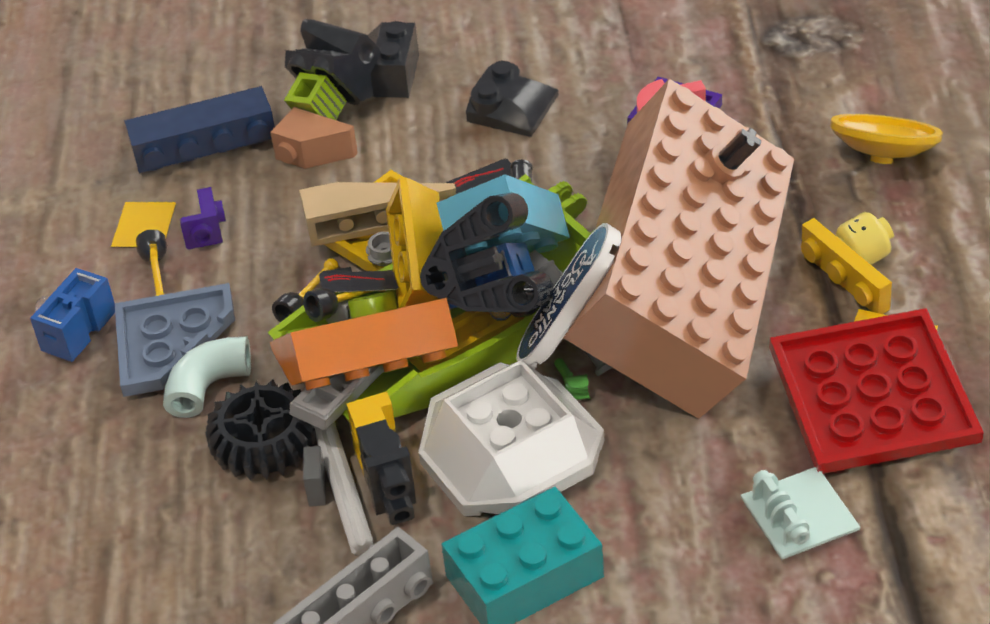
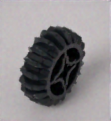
[205,379,316,481]

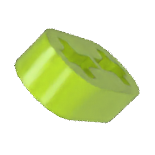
[348,290,398,319]

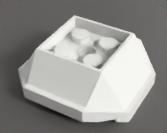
[418,360,604,516]

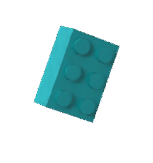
[441,486,604,624]

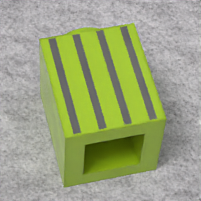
[284,72,347,120]

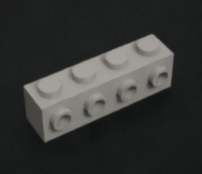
[273,527,433,624]

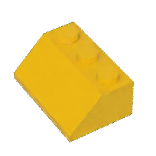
[386,178,449,308]

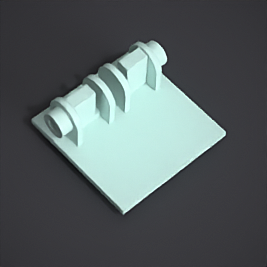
[741,467,860,560]

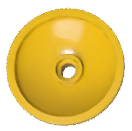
[830,114,943,164]

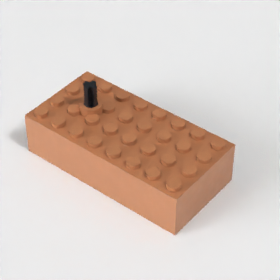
[563,78,794,419]

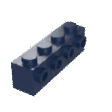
[124,86,275,173]

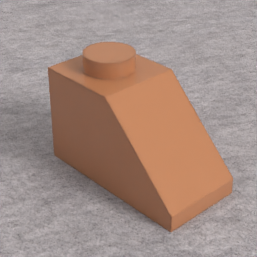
[271,107,358,169]

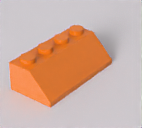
[270,298,458,391]

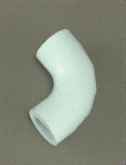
[163,336,251,418]

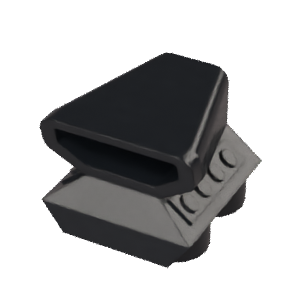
[285,19,380,105]

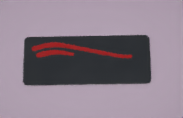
[446,158,511,194]
[319,270,398,292]

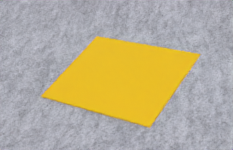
[111,202,176,247]

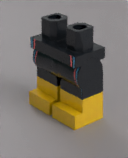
[346,391,417,525]

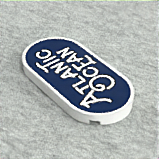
[516,223,621,369]

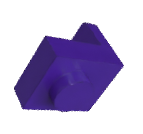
[180,187,226,249]

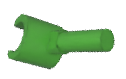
[554,358,590,400]

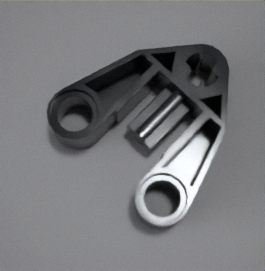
[420,192,554,312]

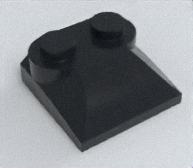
[466,60,559,137]

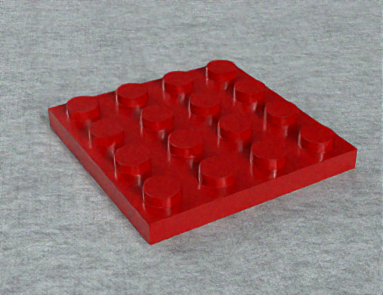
[769,308,984,474]

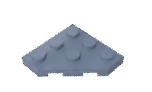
[115,283,235,397]

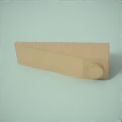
[299,182,456,247]

